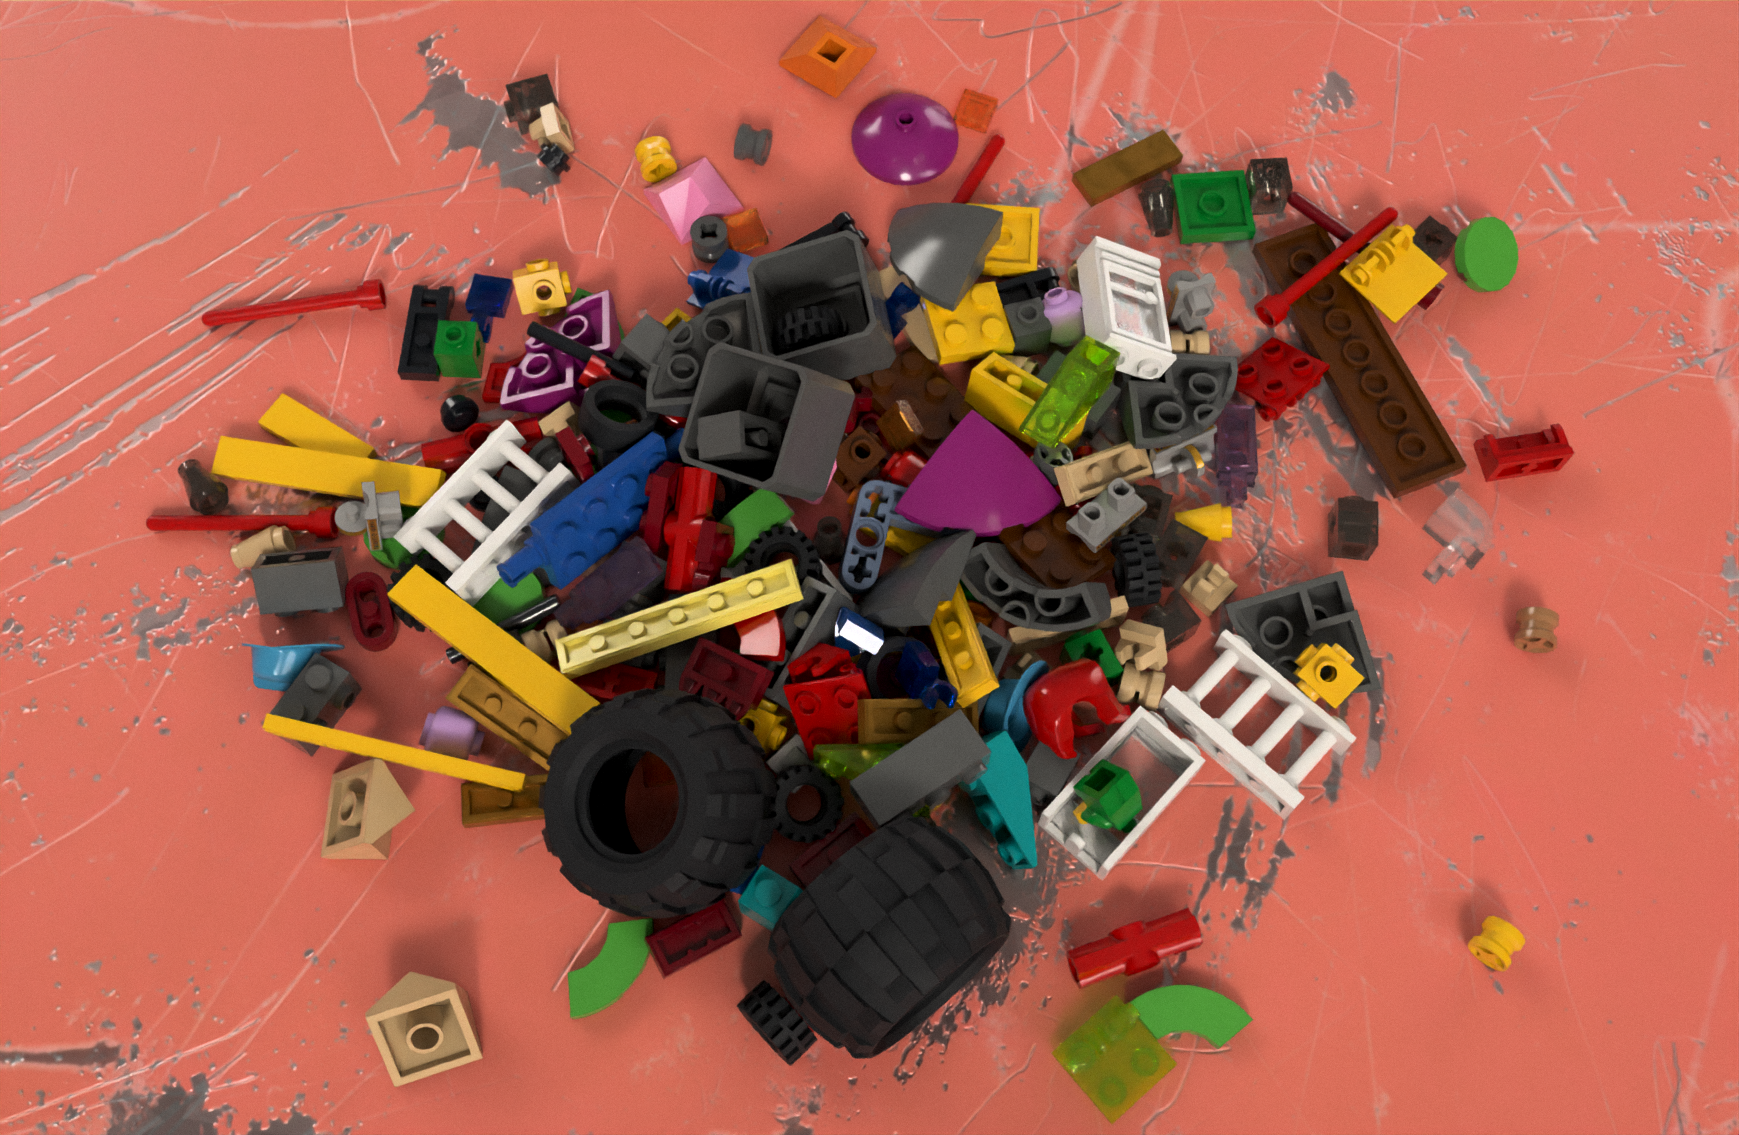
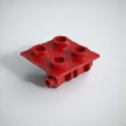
[1234,337,1330,422]
[783,663,889,760]

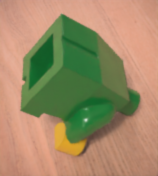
[1073,759,1143,833]

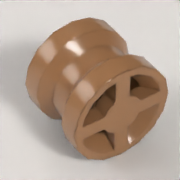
[1514,607,1559,653]

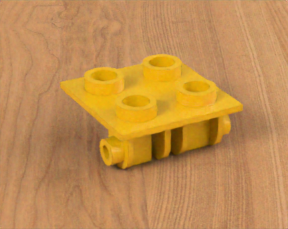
[1339,224,1448,324]

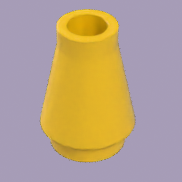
[1175,503,1232,542]

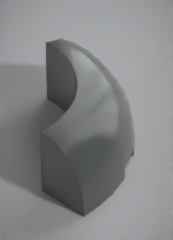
[960,542,1112,632]

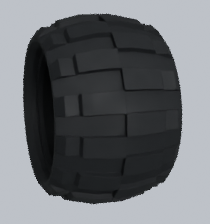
[538,688,778,919]
[768,817,1012,1059]

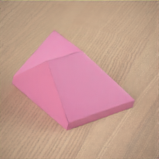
[643,157,744,245]

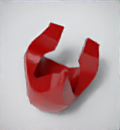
[1022,657,1131,759]

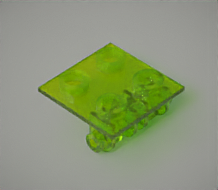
[1051,995,1177,1124]

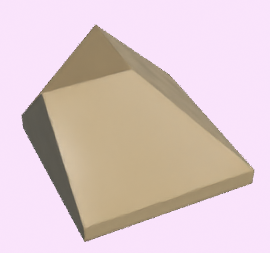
[321,758,415,860]
[365,971,483,1087]

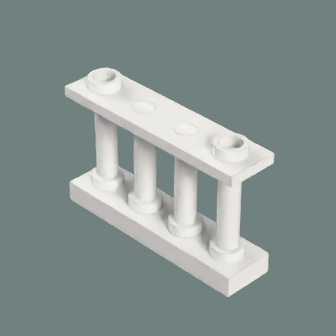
[393,419,581,607]
[1157,629,1357,820]

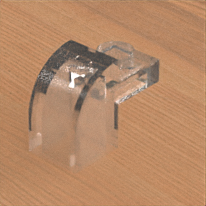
[1422,487,1493,585]

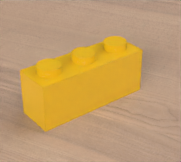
[964,352,1090,450]

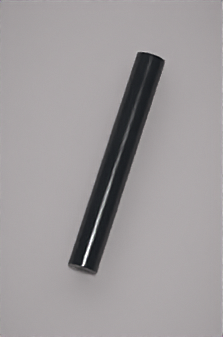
[527,321,638,384]
[446,593,563,664]

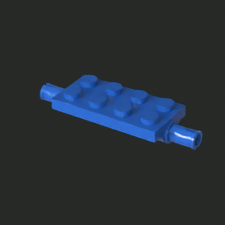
[497,428,684,590]

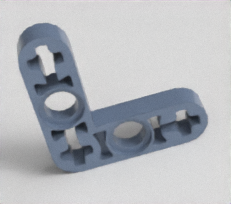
[838,480,967,595]

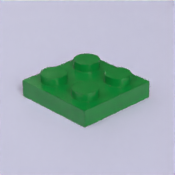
[1170,170,1256,244]

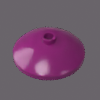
[852,93,959,185]

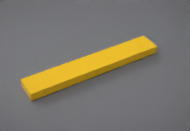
[211,436,446,509]
[387,564,601,736]
[262,713,528,793]

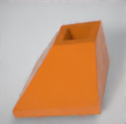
[779,15,877,98]

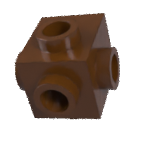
[832,425,887,493]

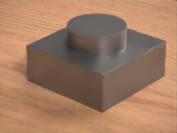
[764,733,825,793]

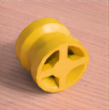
[634,136,677,182]
[1468,916,1525,972]

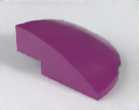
[500,290,621,414]
[894,410,1062,537]

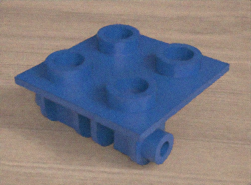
[686,248,754,309]

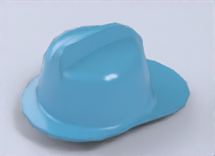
[242,643,345,692]
[982,660,1050,753]

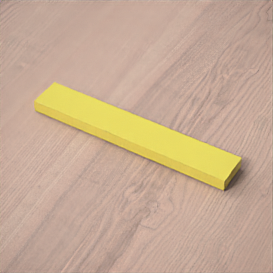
[555,559,804,680]

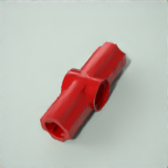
[421,416,544,475]
[664,467,717,593]
[1066,908,1203,989]

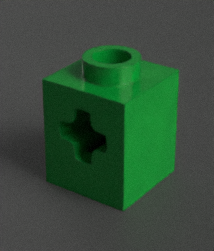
[433,320,486,378]
[1059,628,1124,687]

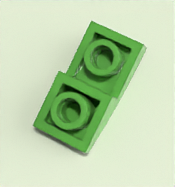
[718,488,795,568]

